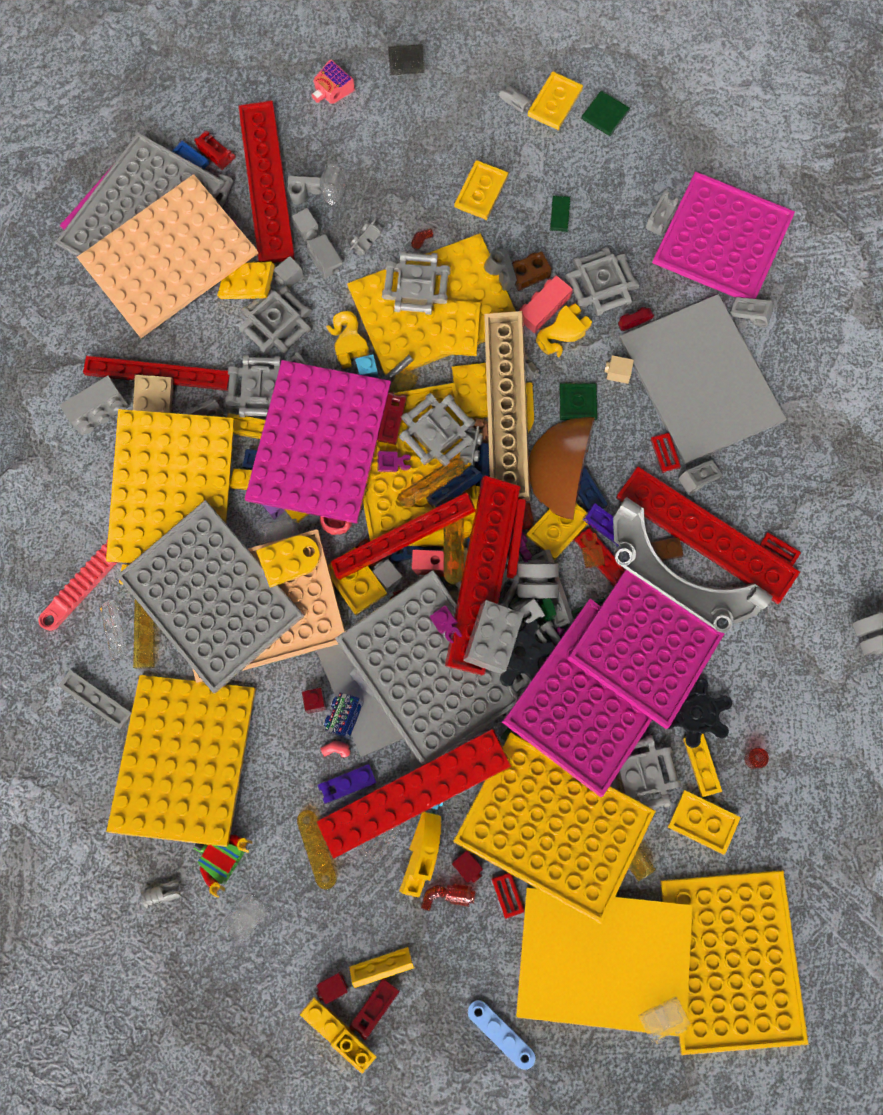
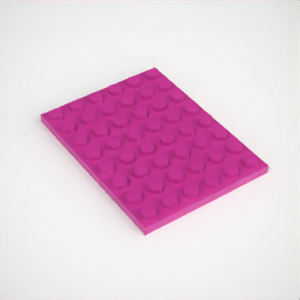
[245,360,391,523]
[502,599,652,797]

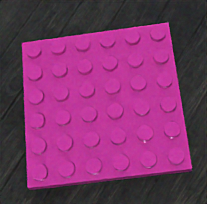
[652,172,795,299]
[567,569,724,729]

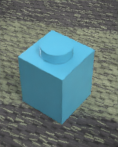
[355,354,379,378]

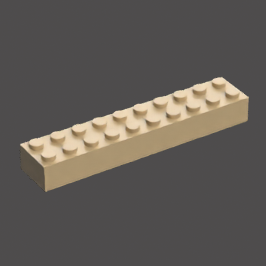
[484,311,531,501]

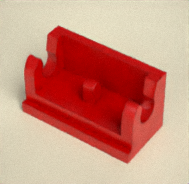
[194,131,236,170]

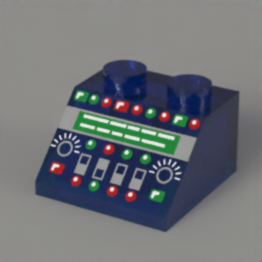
[324,693,363,740]

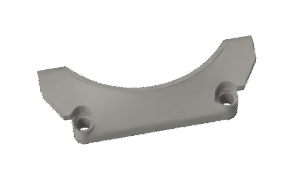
[613,497,773,632]

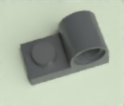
[484,249,517,291]

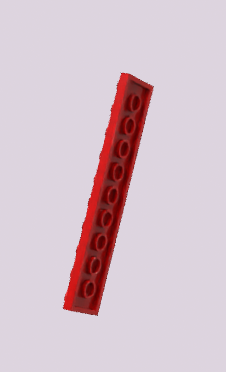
[238,100,295,263]
[616,467,800,604]
[445,476,520,676]
[317,729,512,859]

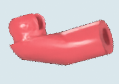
[320,740,351,758]

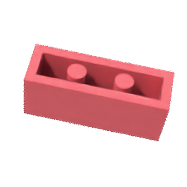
[519,275,573,334]

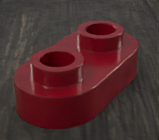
[618,307,654,331]

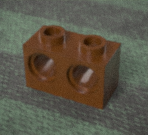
[512,251,551,291]

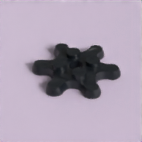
[500,619,555,687]
[667,677,733,748]

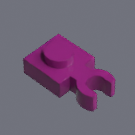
[377,451,411,472]
[510,533,532,562]
[429,605,462,643]

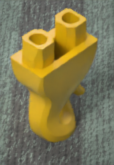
[536,303,592,357]
[326,311,369,369]

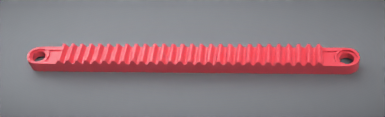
[38,540,118,631]

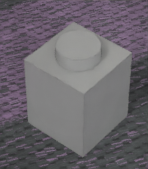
[292,208,320,242]
[274,256,304,288]
[373,560,403,593]

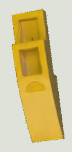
[399,811,441,898]
[300,997,376,1074]

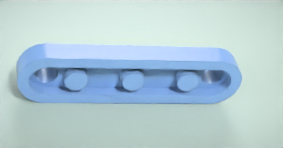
[468,1000,535,1070]

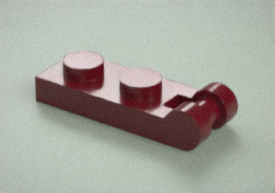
[378,392,407,445]
[349,978,400,1040]

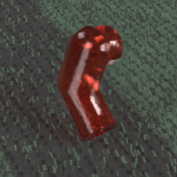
[411,228,433,249]
[421,885,447,911]

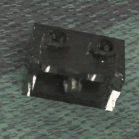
[388,44,425,76]

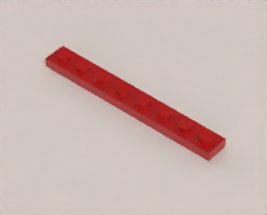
[83,356,230,391]
[331,492,476,580]

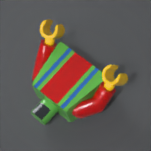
[194,834,253,898]

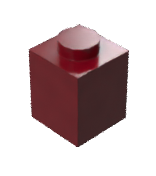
[302,688,327,714]
[452,851,483,883]
[315,971,350,1005]

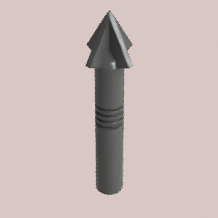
[382,355,414,381]

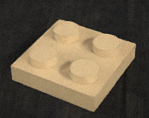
[133,375,173,413]

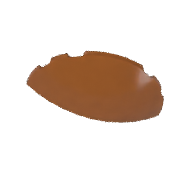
[529,417,595,520]

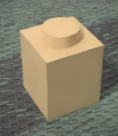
[604,355,634,384]

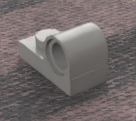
[288,176,326,204]
[730,297,774,327]
[678,460,722,495]

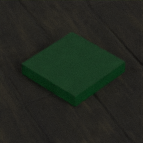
[581,91,630,136]
[559,383,597,421]

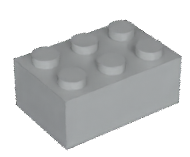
[59,376,129,435]
[463,600,524,674]

